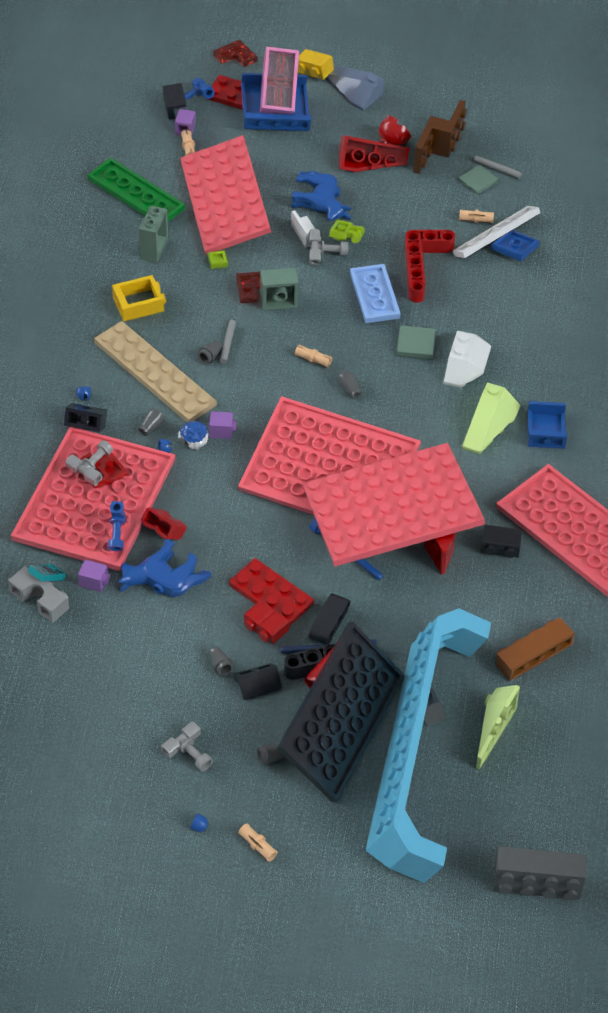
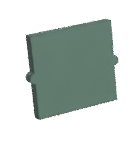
[458,165,499,194]

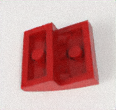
[80,452,128,488]

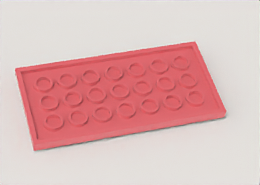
[180,135,272,255]
[496,464,608,597]

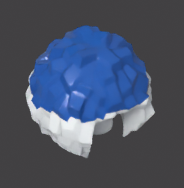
[178,421,209,450]

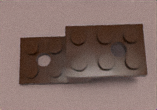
[413,100,468,174]

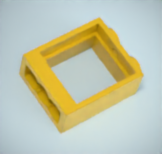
[112,275,166,322]

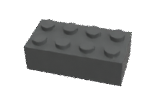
[493,846,586,900]

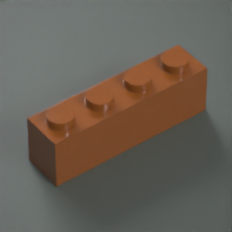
[495,617,575,681]

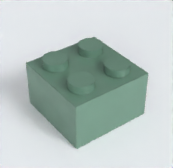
[260,267,299,310]

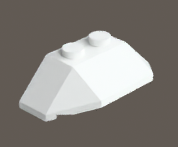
[443,331,491,388]

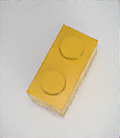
[297,49,334,80]

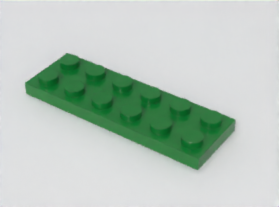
[87,158,185,222]

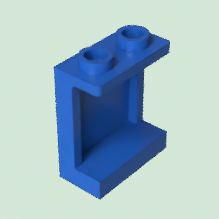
[527,401,567,449]

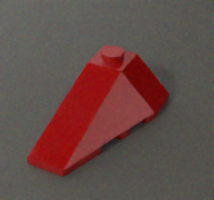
[339,135,410,172]

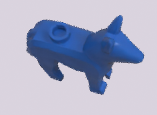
[292,170,352,221]
[119,539,211,597]

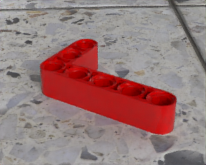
[404,230,455,303]

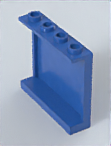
[241,73,311,131]

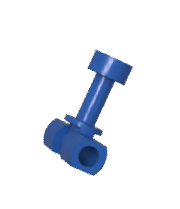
[184,78,215,100]
[108,501,126,551]

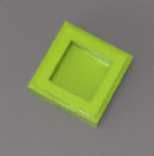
[208,250,228,269]

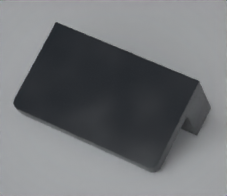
[162,83,187,120]
[234,663,282,700]

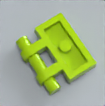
[329,220,365,243]

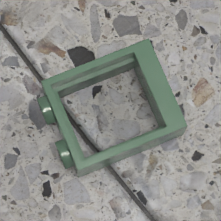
[139,205,168,263]

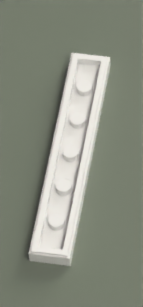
[453,206,540,258]

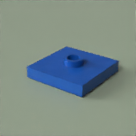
[492,230,540,261]

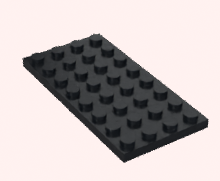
[277,622,405,802]

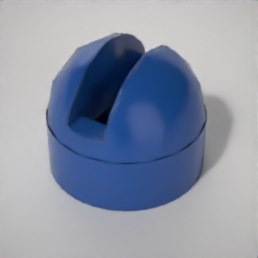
[76,386,91,401]
[158,439,172,453]
[190,813,208,832]

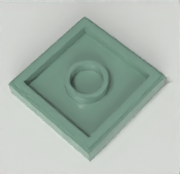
[397,325,436,359]

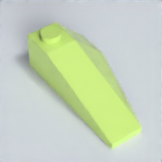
[462,382,520,454]
[476,685,520,770]

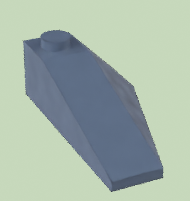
[326,65,384,111]

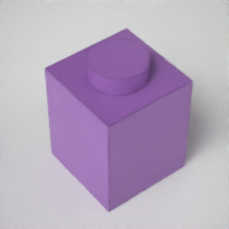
[175,109,196,136]
[209,411,237,439]
[78,560,110,592]

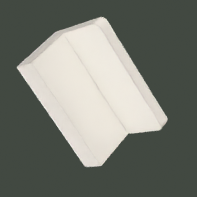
[291,210,321,248]

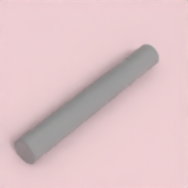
[474,155,522,179]
[219,320,236,364]

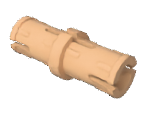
[181,130,195,156]
[459,209,494,223]
[295,345,332,368]
[238,823,278,862]

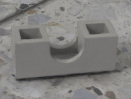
[8,566,69,623]

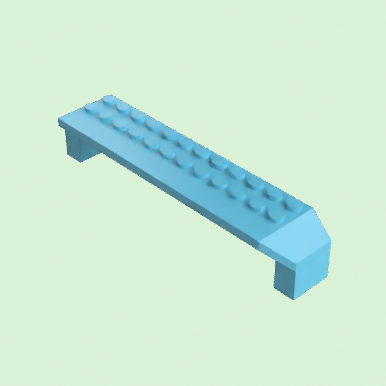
[366,608,491,883]

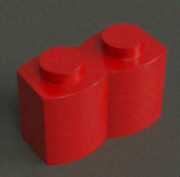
[141,508,187,540]
[244,600,289,644]

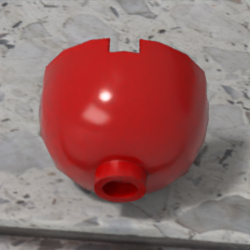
[378,115,411,146]

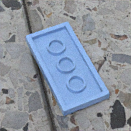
[350,264,401,323]

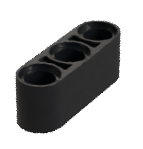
[308,593,351,645]
[284,644,335,680]

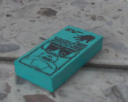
[28,564,67,582]

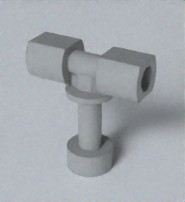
[309,229,348,265]
[65,440,113,486]
[161,721,213,772]

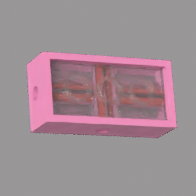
[260,47,299,114]

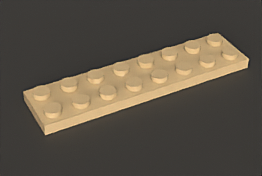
[94,321,217,422]

